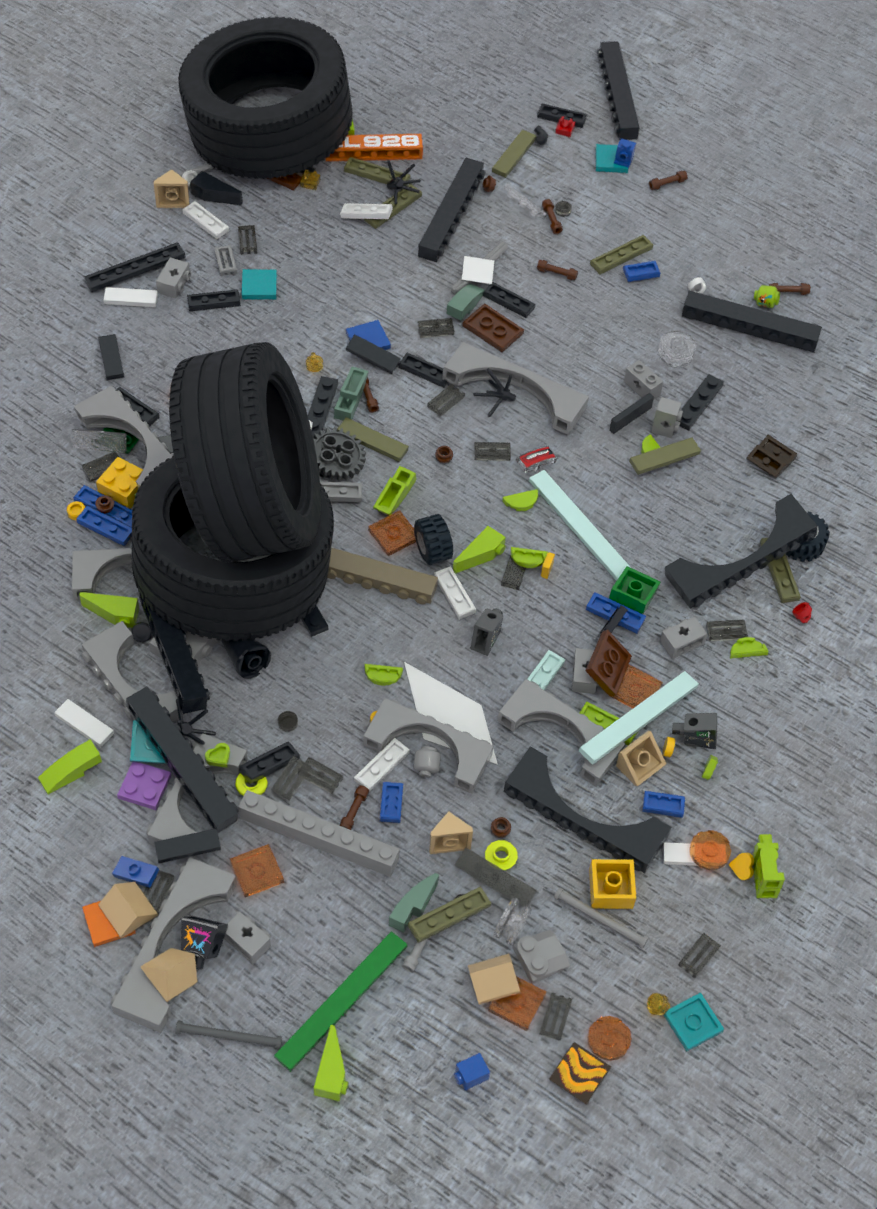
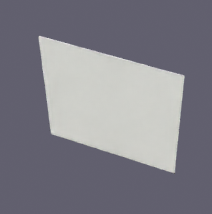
[462,256,494,284]

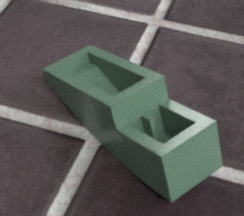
[446,284,485,321]
[334,366,369,421]
[389,873,439,933]

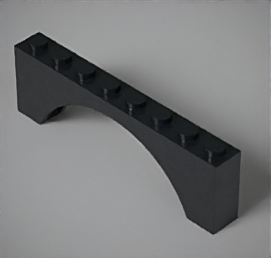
[665,494,817,609]
[504,746,672,873]

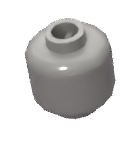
[413,746,441,777]

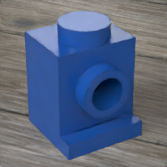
[614,139,636,168]

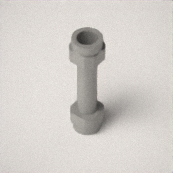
[402,936,432,972]

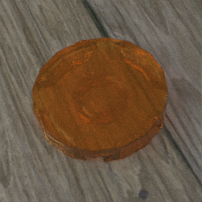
[689,830,731,870]
[587,1016,632,1061]

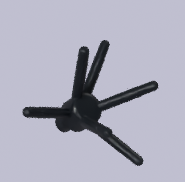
[387,160,421,205]
[473,368,516,417]
[176,699,216,745]

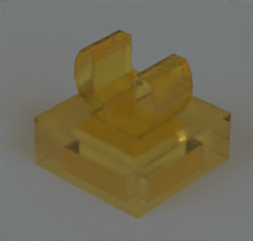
[300,169,321,190]

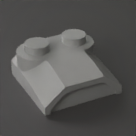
[512,930,570,984]

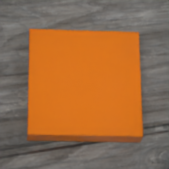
[82,901,136,947]

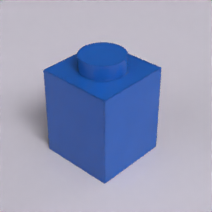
[454,1053,490,1091]

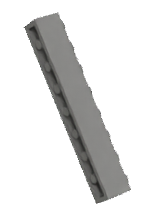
[238,790,400,877]

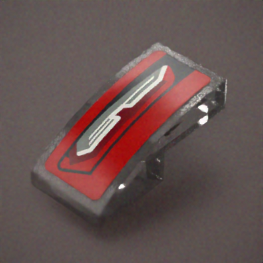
[516,445,558,472]

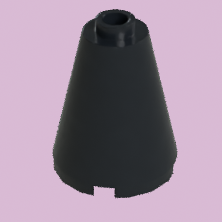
[221,639,271,679]

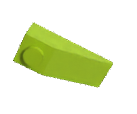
[453,526,506,574]
[79,592,140,628]
[314,1025,349,1101]

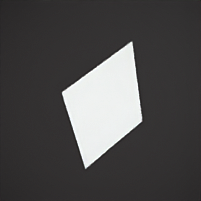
[404,662,498,765]

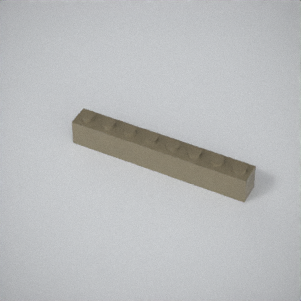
[327,548,438,604]

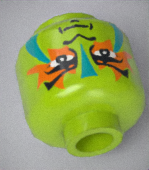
[754,285,780,309]

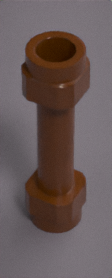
[649,170,688,190]
[542,199,563,234]
[537,260,578,280]
[769,283,811,295]
[363,377,379,413]
[339,785,370,830]

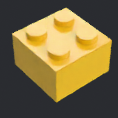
[96,457,143,509]
[589,859,636,909]

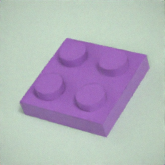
[117,762,172,810]

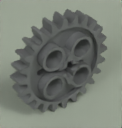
[313,427,366,481]

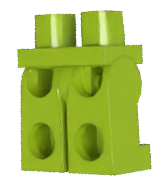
[753,834,785,898]

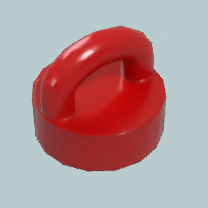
[792,602,812,623]

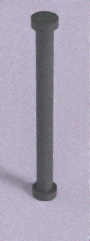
[175,1020,282,1050]

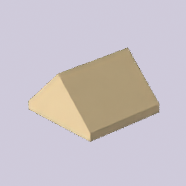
[154,169,190,208]
[616,730,666,786]
[429,811,473,854]
[98,882,158,938]
[140,948,197,1002]
[468,954,521,1004]

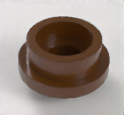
[482,176,496,192]
[435,446,453,463]
[95,495,114,513]
[491,817,511,838]

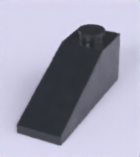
[190,171,243,205]

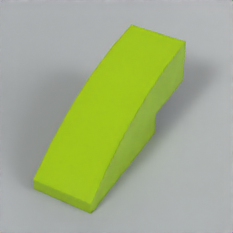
[373,466,417,516]
[38,739,102,794]

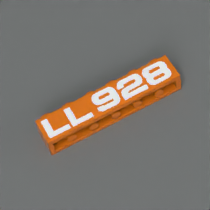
[325,134,423,161]

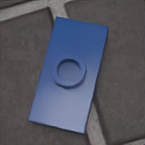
[623,261,660,282]
[380,782,403,823]
[642,791,685,818]
[112,856,159,888]

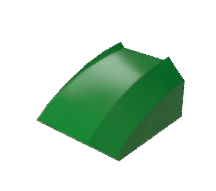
[609,566,661,614]

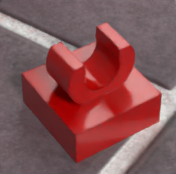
[555,116,575,137]

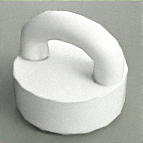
[182,170,198,187]
[687,277,706,294]

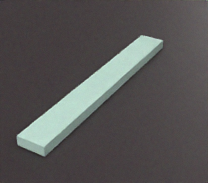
[529,470,631,581]
[579,671,699,764]

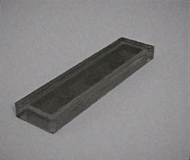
[455,848,537,909]

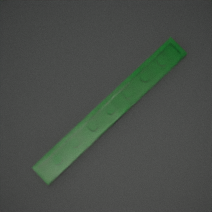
[274,931,408,1072]

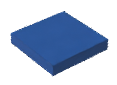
[346,320,391,358]

